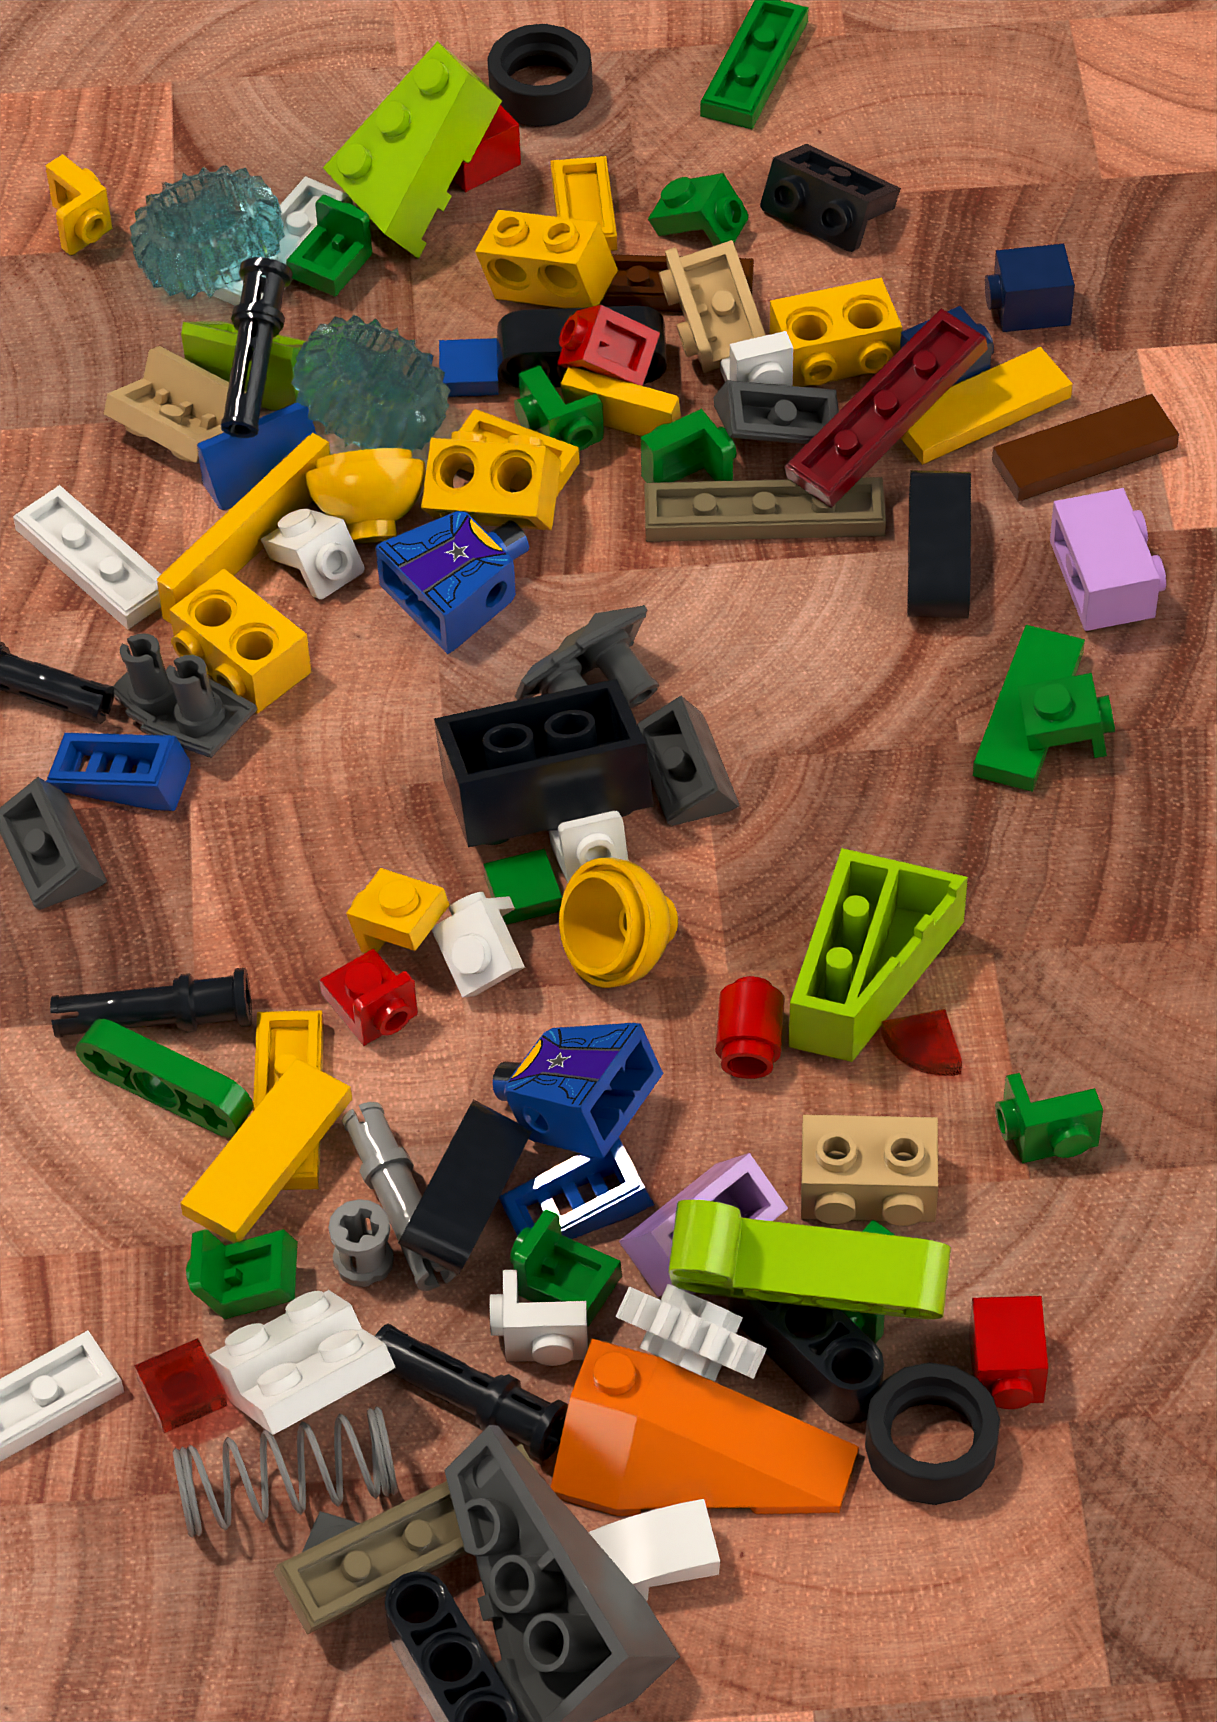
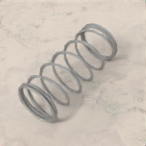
[173,1406,397,1538]

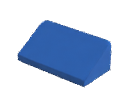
[197,400,317,510]

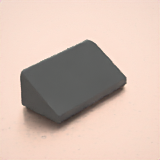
[713,380,839,444]
[637,696,740,826]
[0,777,107,910]

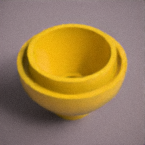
[306,448,426,544]
[559,858,678,988]

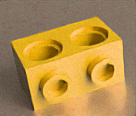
[475,210,618,308]
[769,277,902,387]
[421,431,561,531]
[169,569,312,714]

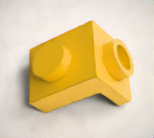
[45,154,113,255]
[346,868,450,953]

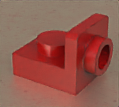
[558,305,660,386]
[319,948,418,1046]

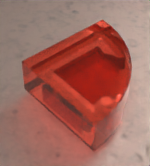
[881,1009,962,1076]

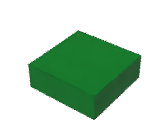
[483,848,562,925]

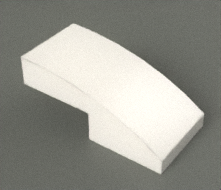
[589,1499,720,1601]

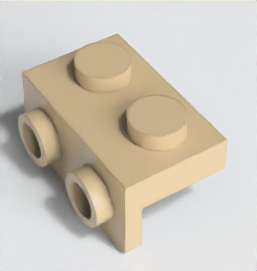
[659,240,766,373]
[104,346,246,463]

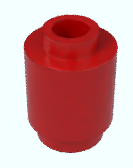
[715,976,785,1079]

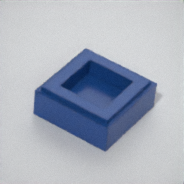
[439,338,499,397]

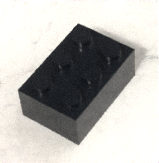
[434,679,654,848]

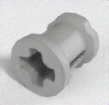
[328,1199,394,1287]

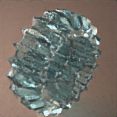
[130,165,285,300]
[291,315,450,451]

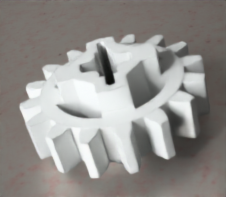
[616,1284,767,1382]

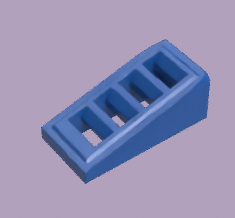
[46,733,191,811]
[499,1137,655,1239]

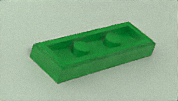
[700,0,809,129]
[973,625,1085,792]

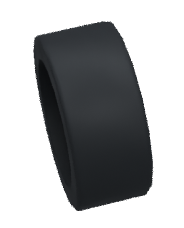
[487,24,593,127]
[865,1362,1000,1505]

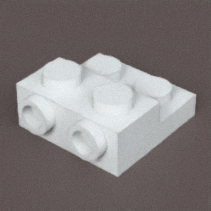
[209,1290,396,1435]

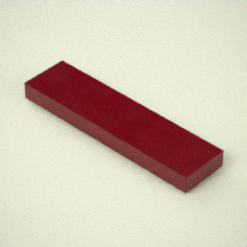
[785,308,988,508]

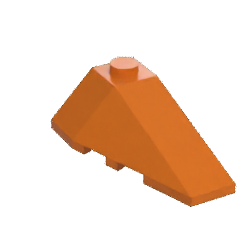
[550,1338,859,1516]

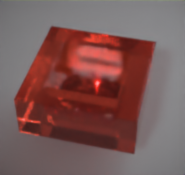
[134,1338,228,1433]

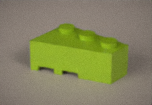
[323,41,502,259]
[789,848,968,1062]

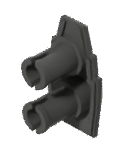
[515,605,659,709]
[113,633,258,758]

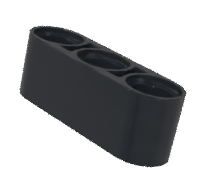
[497,306,667,388]
[907,470,971,619]
[398,1099,532,1275]
[728,1297,884,1424]
[385,1571,518,1722]

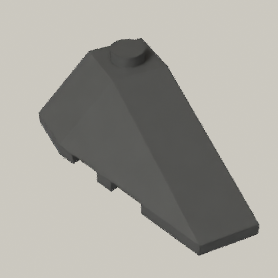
[444,1425,680,1722]

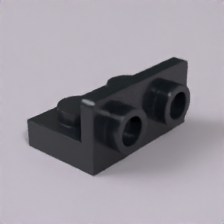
[760,144,901,252]

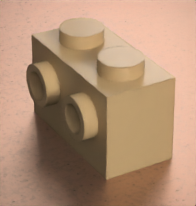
[801,1115,938,1226]

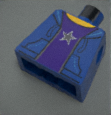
[376,511,529,654]
[493,1023,663,1158]

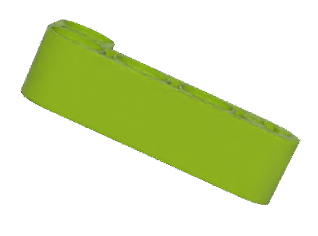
[668,1200,951,1319]

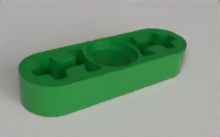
[75,1019,254,1137]

